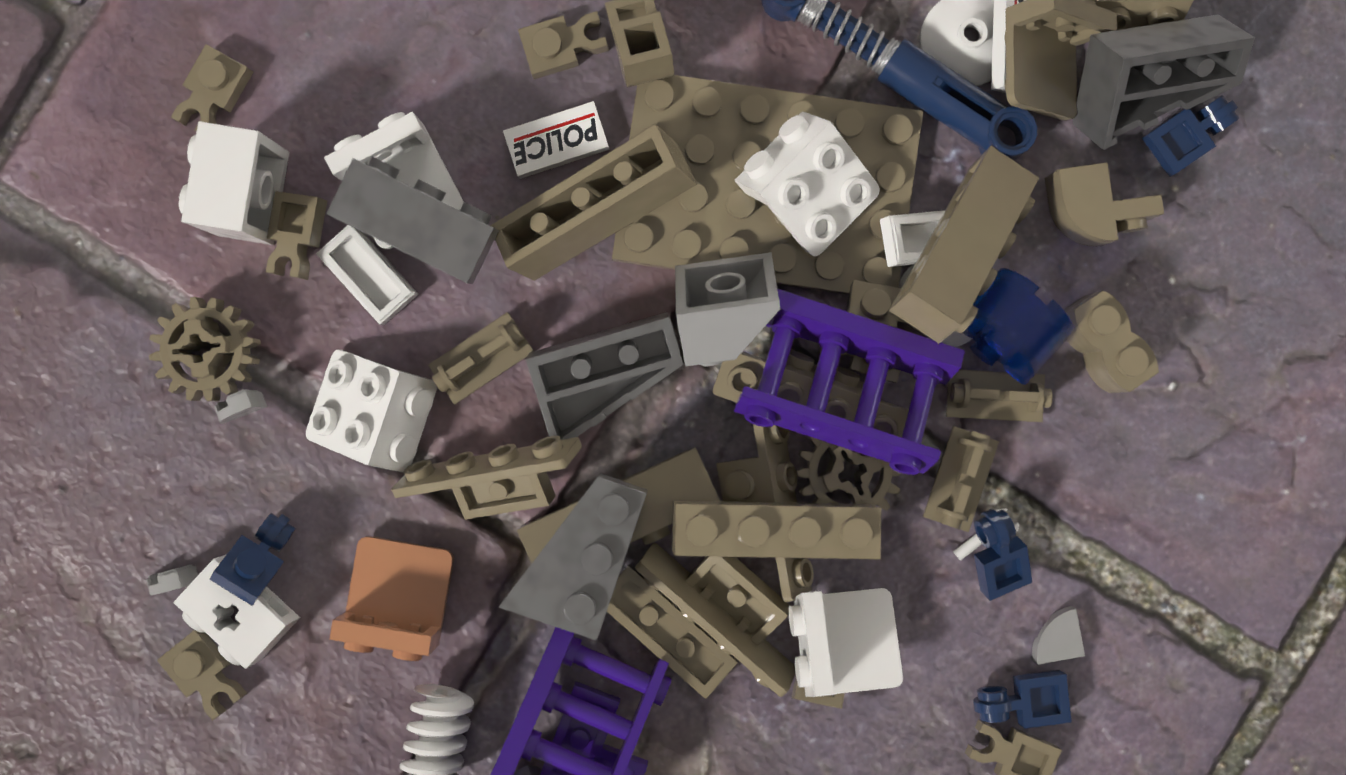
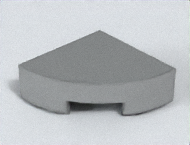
[214,389,267,424]
[146,564,198,596]
[1032,606,1085,665]

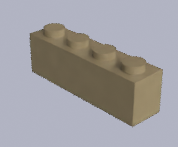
[490,124,697,281]
[889,146,1039,343]
[517,447,720,563]
[672,500,881,559]

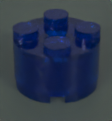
[963,268,1074,385]

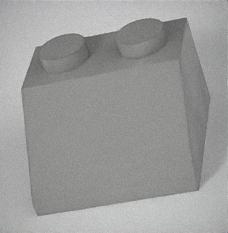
[675,252,780,366]

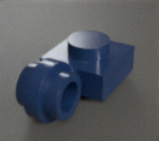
[1142,95,1239,177]
[974,509,1032,601]
[209,513,296,606]
[973,670,1072,729]

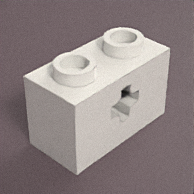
[173,554,300,669]

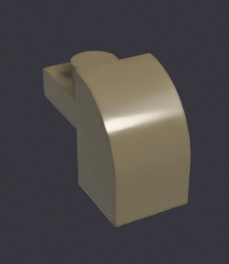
[605,0,674,88]
[1045,162,1164,247]

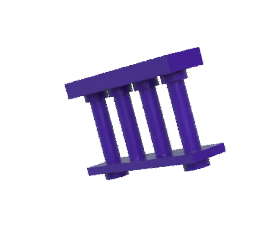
[734,289,965,475]
[491,627,672,775]

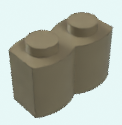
[1057,291,1159,393]

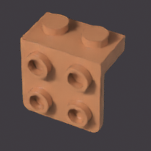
[329,536,454,661]

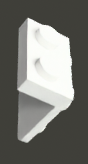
[324,111,464,249]
[734,111,880,256]
[306,350,437,472]
[789,588,903,697]

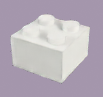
[179,121,289,245]

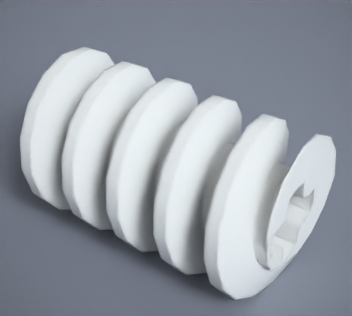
[399,684,474,775]

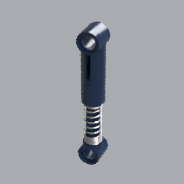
[761,0,1037,160]

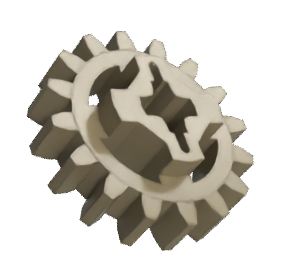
[149,297,261,402]
[796,437,903,511]

